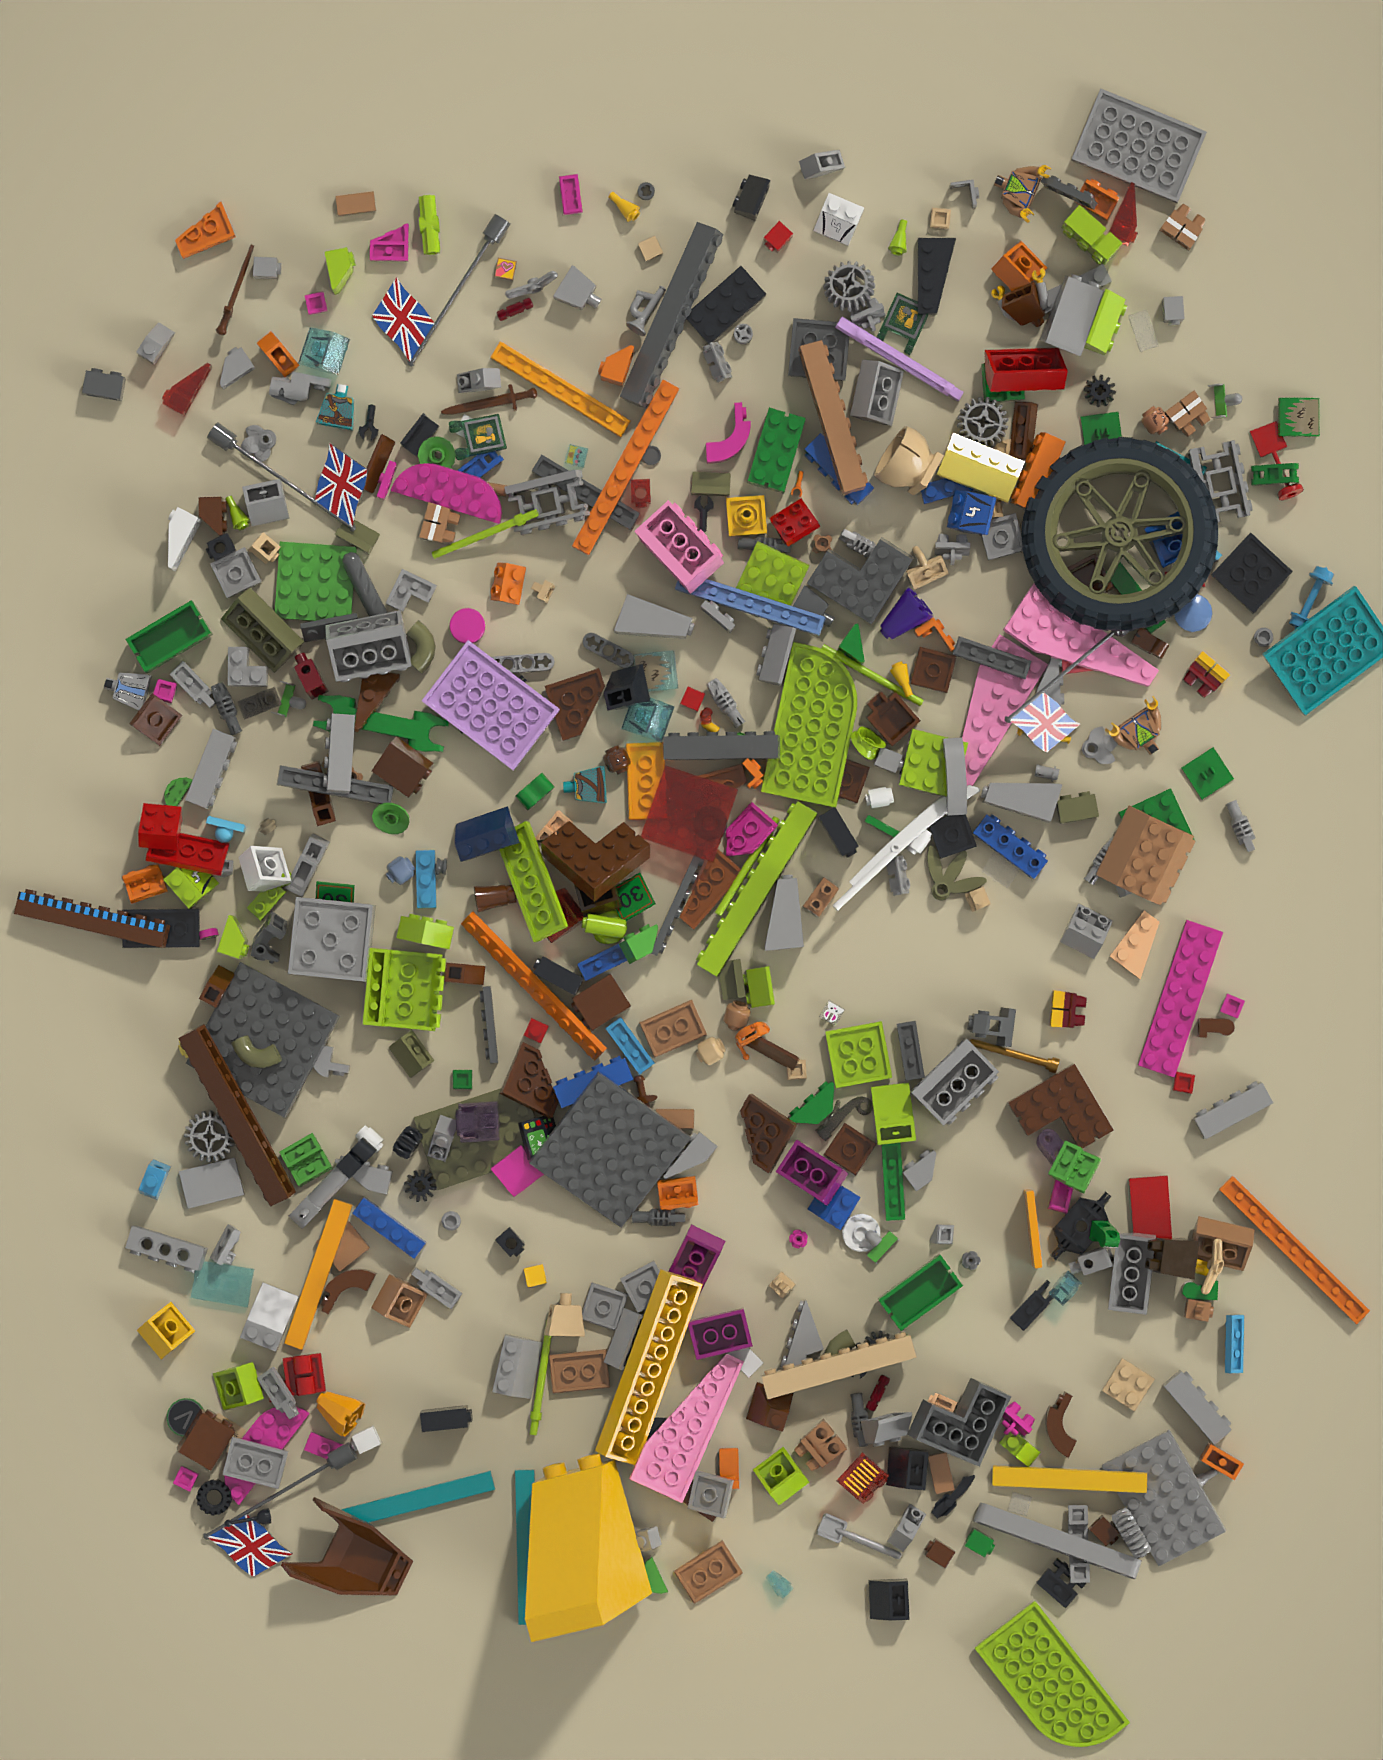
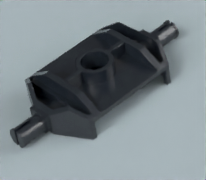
[1050,1191,1112,1260]

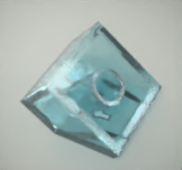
[298,327,350,375]
[621,698,674,743]

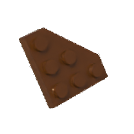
[545,668,605,741]
[500,1042,559,1119]
[740,1094,798,1174]

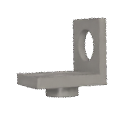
[950,180,979,208]

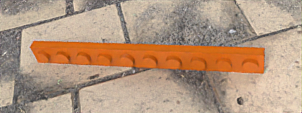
[572,380,680,556]
[461,911,607,1061]
[1219,1176,1370,1324]

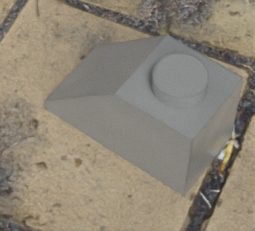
[799,150,845,179]
[136,323,175,365]
[220,347,255,389]

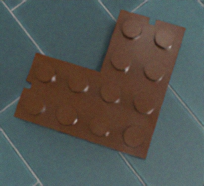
[541,821,650,902]
[1007,1064,1114,1148]

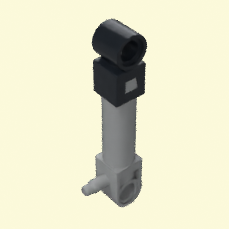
[289,1137,377,1229]

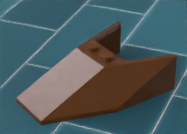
[281,1497,413,1595]

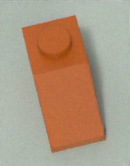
[257,331,300,377]

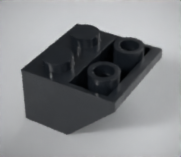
[604,664,650,711]
[886,1447,929,1490]
[869,1578,910,1621]

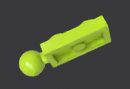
[247,872,291,921]

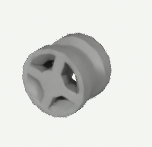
[734,324,753,344]

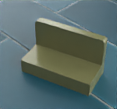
[691,472,731,496]
[335,520,380,554]
[719,959,746,1000]
[389,1030,434,1078]

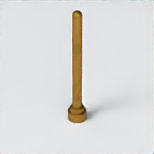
[969,1039,1060,1074]

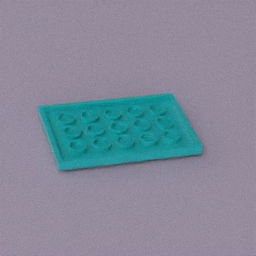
[1262,586,1383,715]

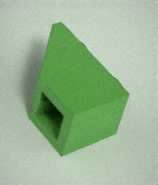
[619,924,659,964]

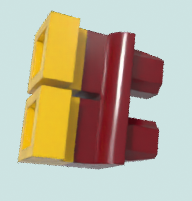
[1183,651,1230,698]
[1050,990,1087,1028]

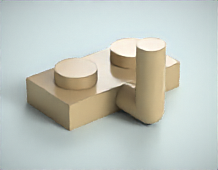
[906,546,949,590]

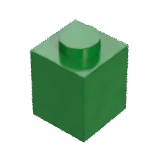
[964,1527,995,1557]

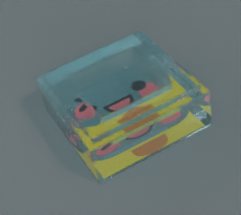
[565,444,588,468]

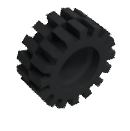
[196,1479,232,1516]

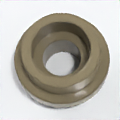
[259,818,277,835]

